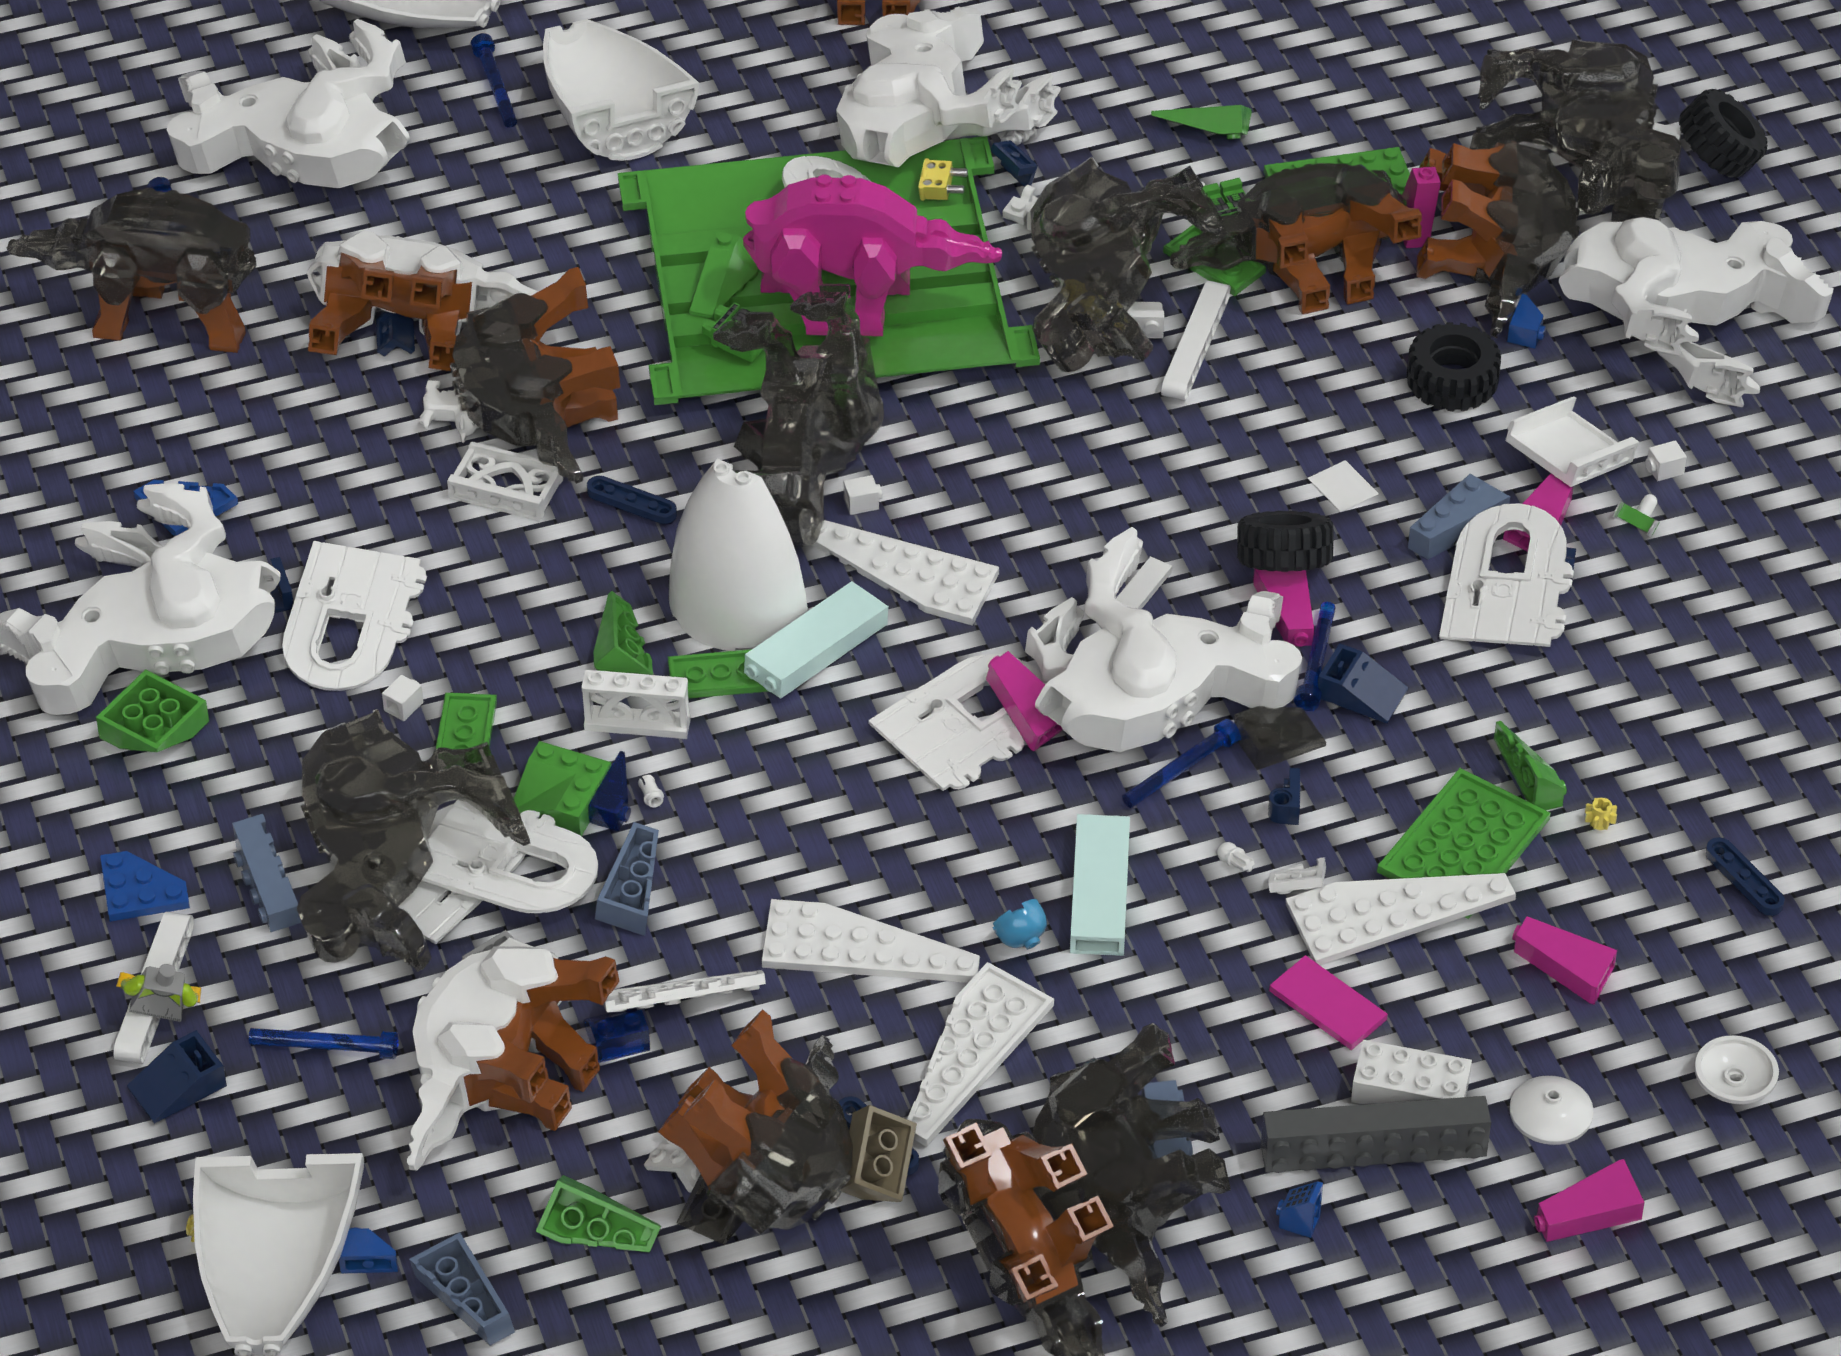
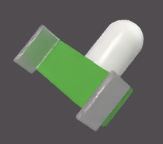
[1612,494,1660,537]

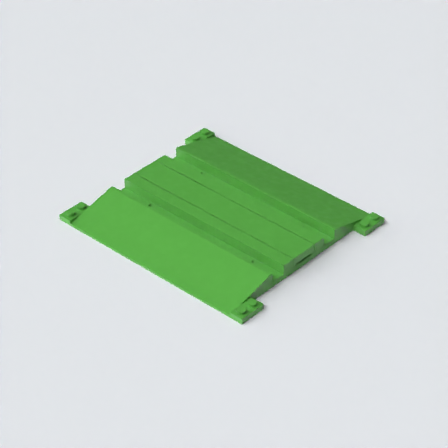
[618,136,1040,405]

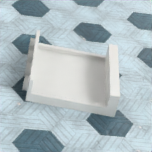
[1505,396,1639,487]

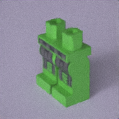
[1197,178,1255,238]
[702,302,776,363]

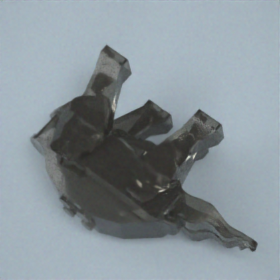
[1032,1023,1231,1327]

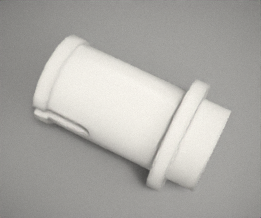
[638,775,664,807]

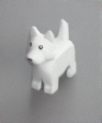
[419,380,486,443]

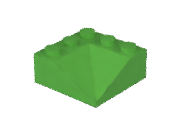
[96,669,209,752]
[510,741,613,837]

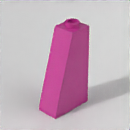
[1400,167,1441,248]
[1503,473,1574,552]
[1253,568,1314,647]
[986,651,1063,752]
[1512,916,1617,1005]
[1534,1159,1645,1242]

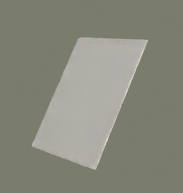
[1308,460,1379,512]

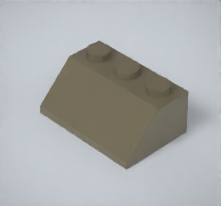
[838,1105,917,1202]

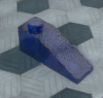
[588,751,631,831]

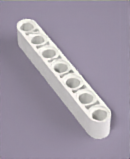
[1161,280,1231,401]
[113,912,194,1064]

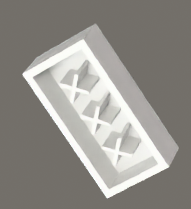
[1351,1040,1472,1105]

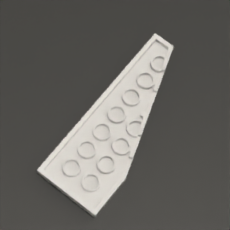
[803,517,999,626]
[1286,873,1516,965]
[762,899,980,983]
[907,962,1054,1147]

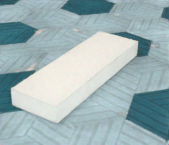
[1116,556,1172,609]

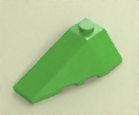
[1151,105,1252,140]
[689,232,759,319]
[593,591,653,675]
[1494,721,1567,810]
[536,1175,661,1252]

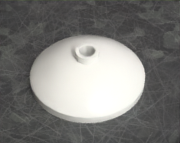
[1695,1035,1779,1104]
[1510,1076,1593,1145]

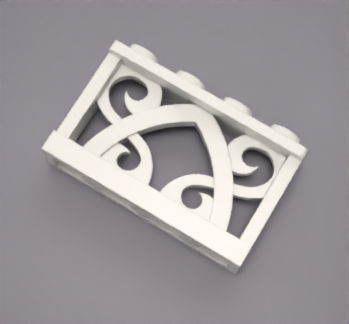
[447,442,563,521]
[582,670,690,739]

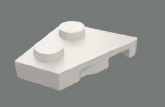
[1268,857,1326,894]

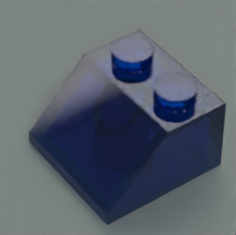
[583,1007,650,1063]

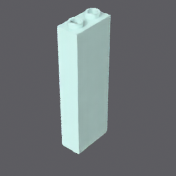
[744,581,889,699]
[1070,814,1130,956]

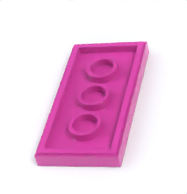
[1269,955,1388,1050]

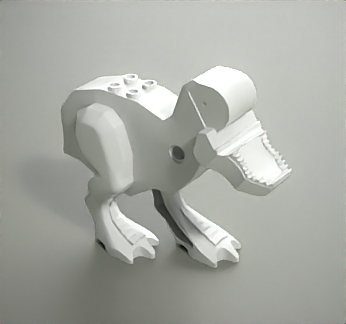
[836,6,1061,168]
[167,19,410,188]
[1559,217,1833,407]
[0,483,281,715]
[1025,527,1302,752]

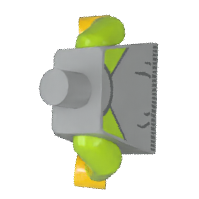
[116,964,202,1022]

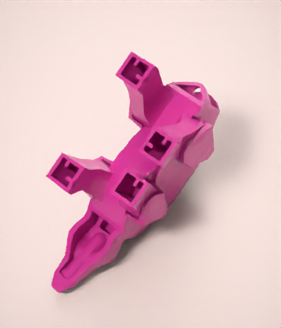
[743,175,1002,336]

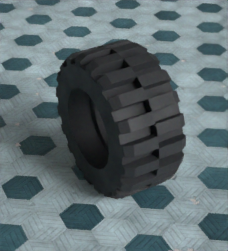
[1679,89,1768,178]
[1406,322,1501,412]
[1237,510,1333,572]

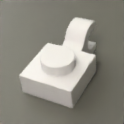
[1003,185,1036,225]

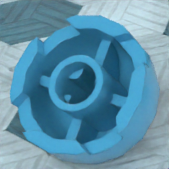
[992,899,1047,950]

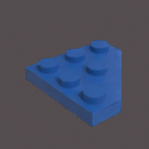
[133,480,238,537]
[100,851,190,922]

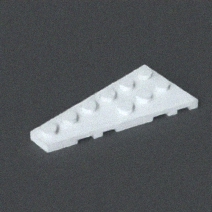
[603,970,766,1012]

